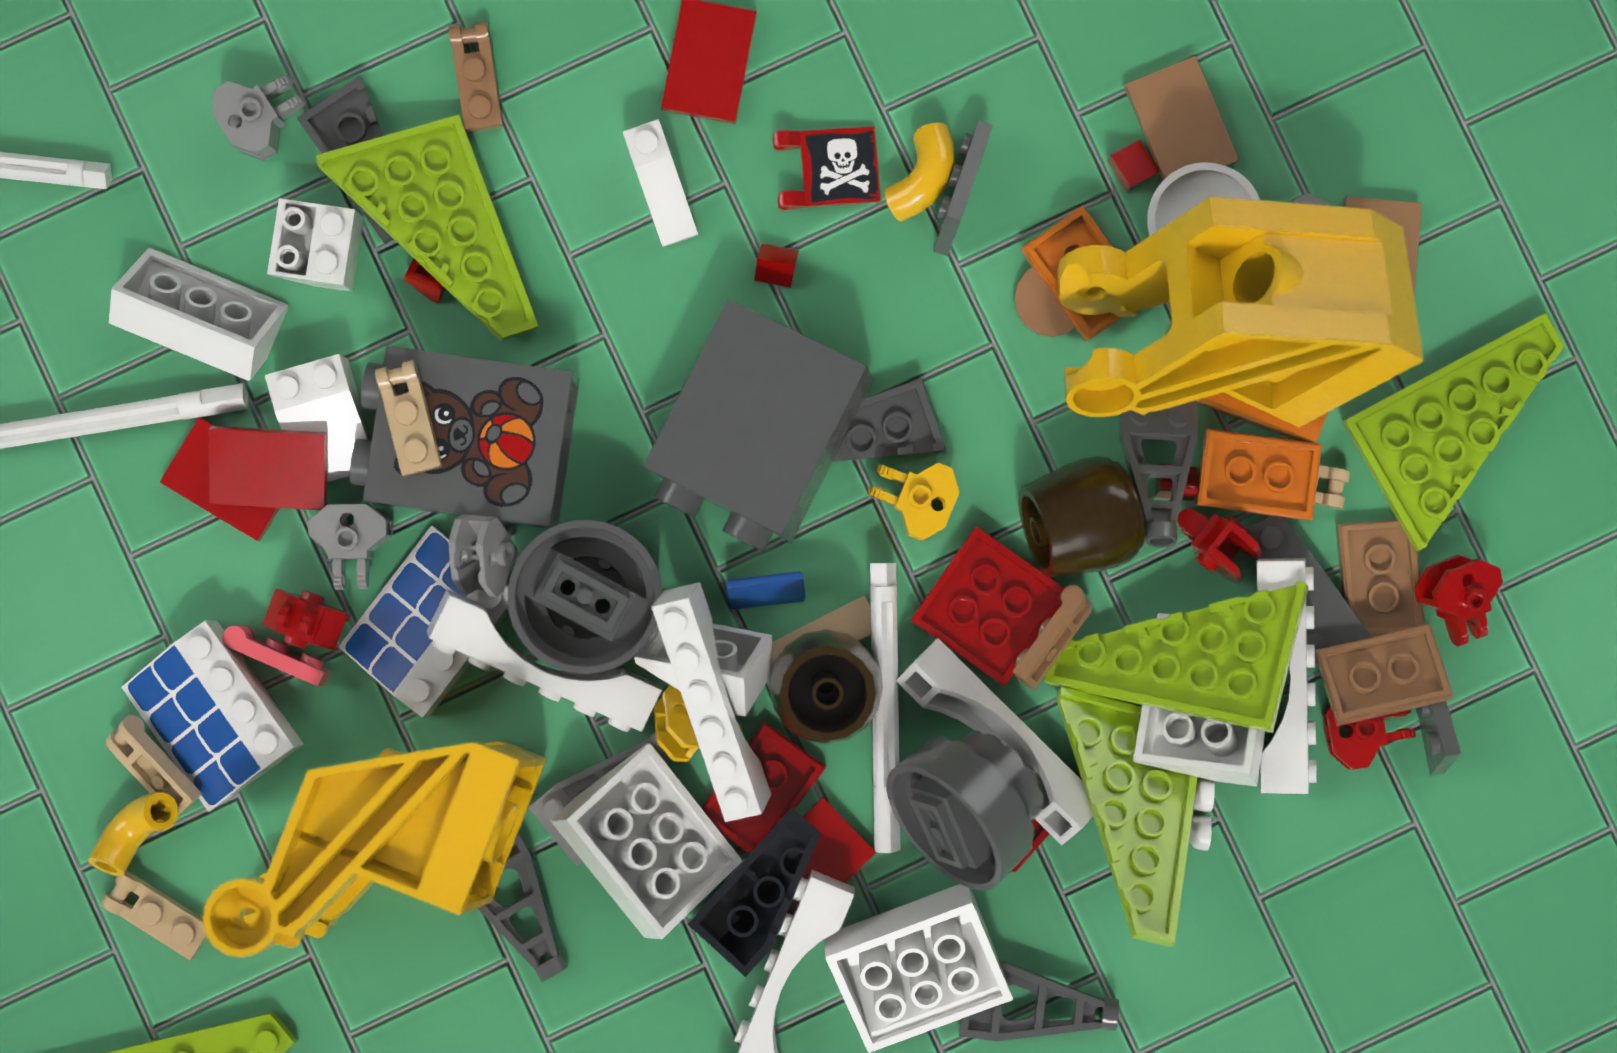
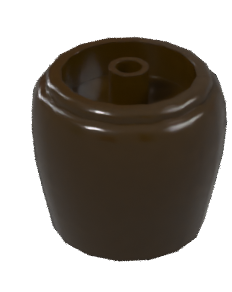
[1018,456,1145,577]
[769,629,883,744]

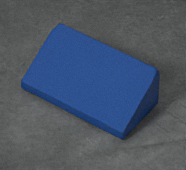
[726,571,805,610]

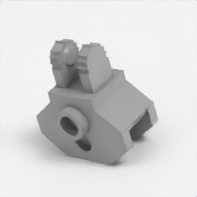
[212,75,306,161]
[308,504,393,590]
[448,515,518,597]

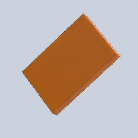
[1020,206,1122,342]
[1196,429,1322,521]

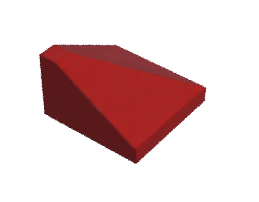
[404,259,446,304]

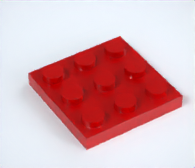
[910,526,1065,687]

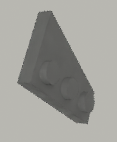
[934,120,993,256]
[1416,701,1461,776]

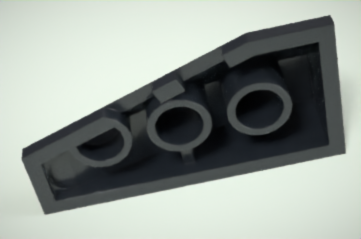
[687,807,821,977]

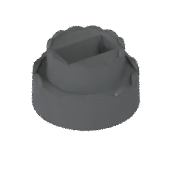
[507,520,662,674]
[886,730,1044,890]

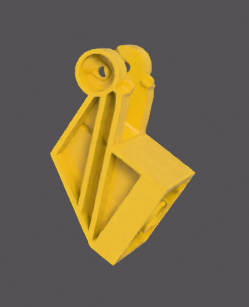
[1057,197,1424,428]
[202,741,547,957]

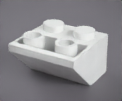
[267,198,364,292]

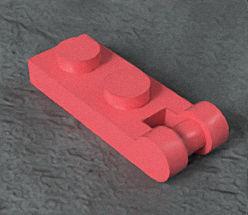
[223,626,332,686]

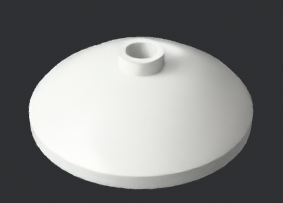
[1147,162,1260,236]

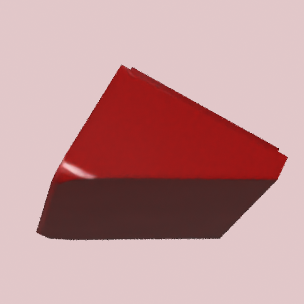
[1107,140,1159,192]

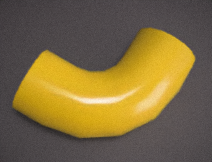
[884,122,955,222]
[88,792,178,876]

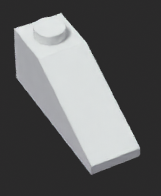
[623,119,698,247]

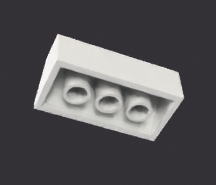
[109,248,288,381]

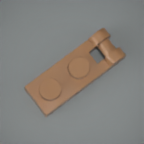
[449,21,504,133]
[1013,585,1092,691]

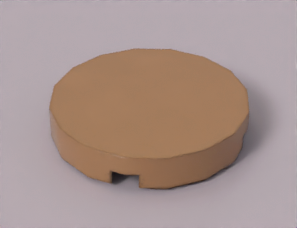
[1014,267,1076,337]

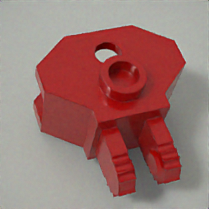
[1177,508,1262,584]
[1414,555,1503,647]
[262,588,351,651]
[1322,703,1416,770]

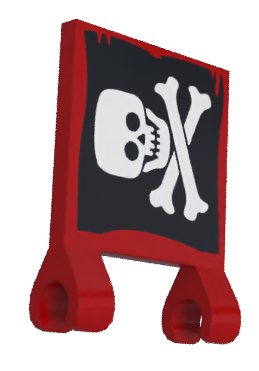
[772,126,881,210]

